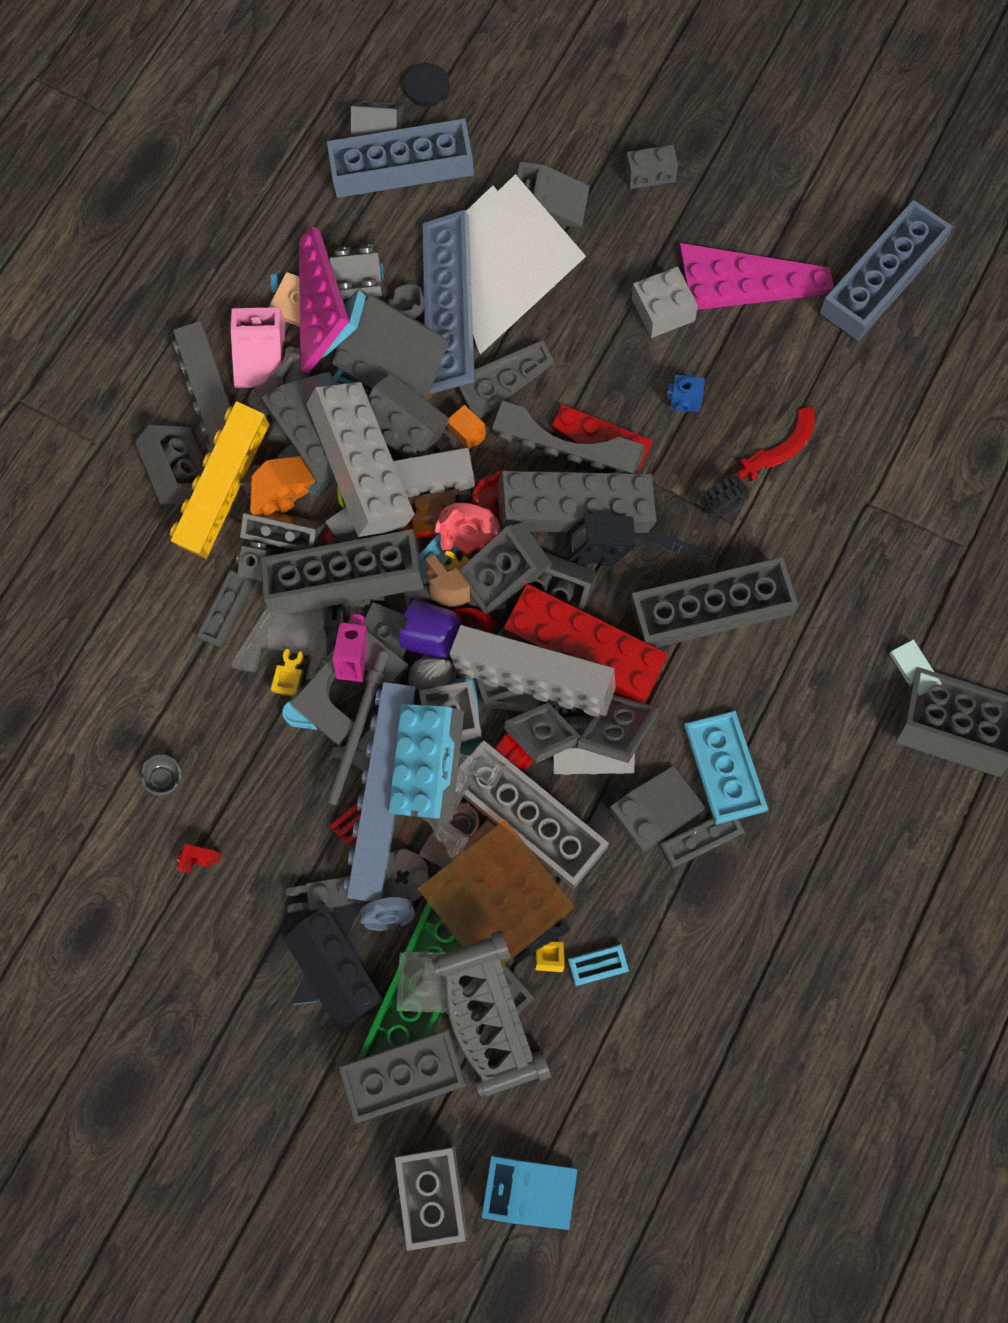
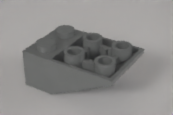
[517,162,590,228]

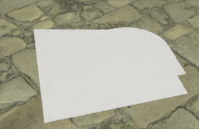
[466,174,586,354]

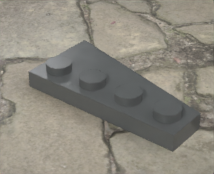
[458,340,553,419]

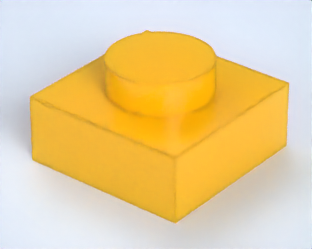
[535,942,564,972]

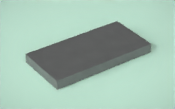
[339,1029,466,1124]

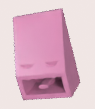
[231,307,285,388]

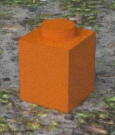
[447,405,486,449]

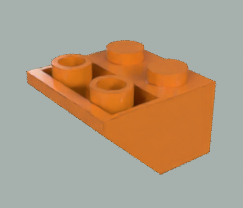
[250,456,315,515]

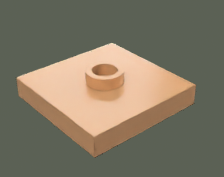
[269,272,300,327]

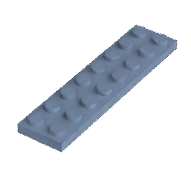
[423,210,474,394]

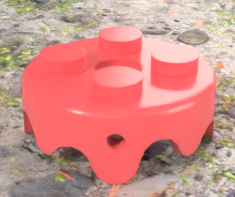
[435,503,501,556]

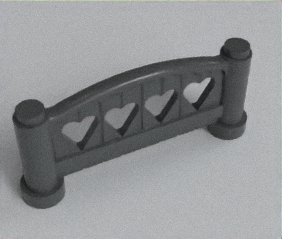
[432,930,551,1097]

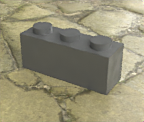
[240,510,325,551]

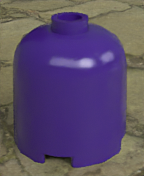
[399,600,463,658]

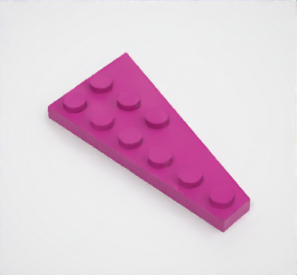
[299,226,349,374]
[679,243,834,310]

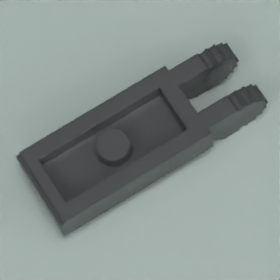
[286,877,364,913]

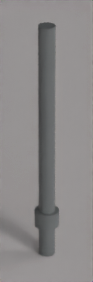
[327,651,389,806]

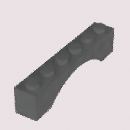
[492,401,645,474]

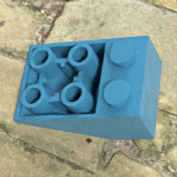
[482,1154,577,1230]

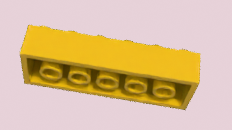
[170,401,269,559]

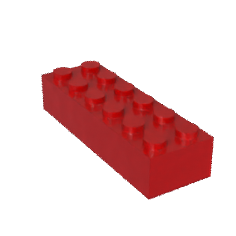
[502,584,668,703]

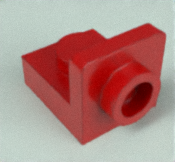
[176,844,222,874]

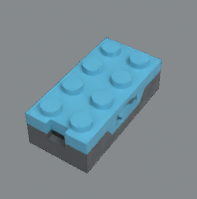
[389,704,464,820]

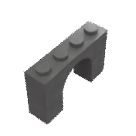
[291,631,409,747]

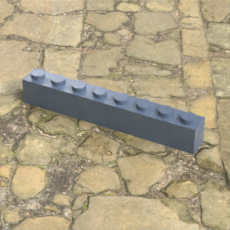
[343,682,416,902]

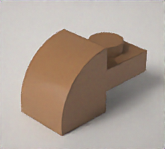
[424,555,470,607]

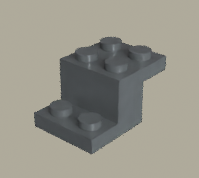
[330,244,384,300]

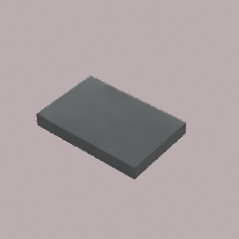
[578,695,658,763]

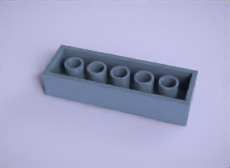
[327,119,474,198]
[820,200,953,341]

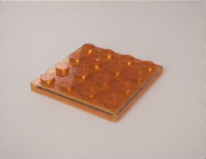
[418,819,575,967]

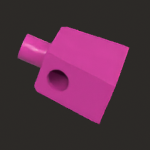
[333,614,369,682]

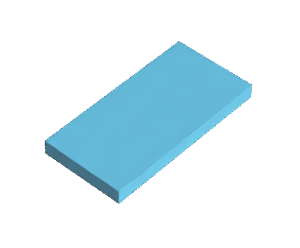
[684,711,768,825]

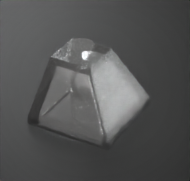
[397,952,448,1013]

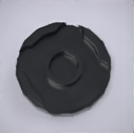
[404,64,450,107]

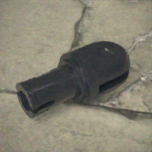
[324,603,348,655]

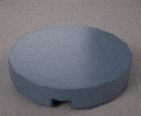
[359,897,415,931]

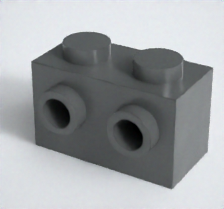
[626,145,678,189]

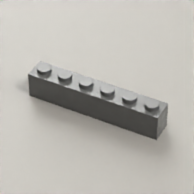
[172,321,231,453]

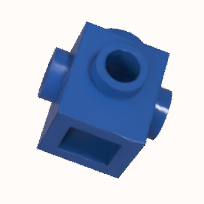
[667,374,705,412]

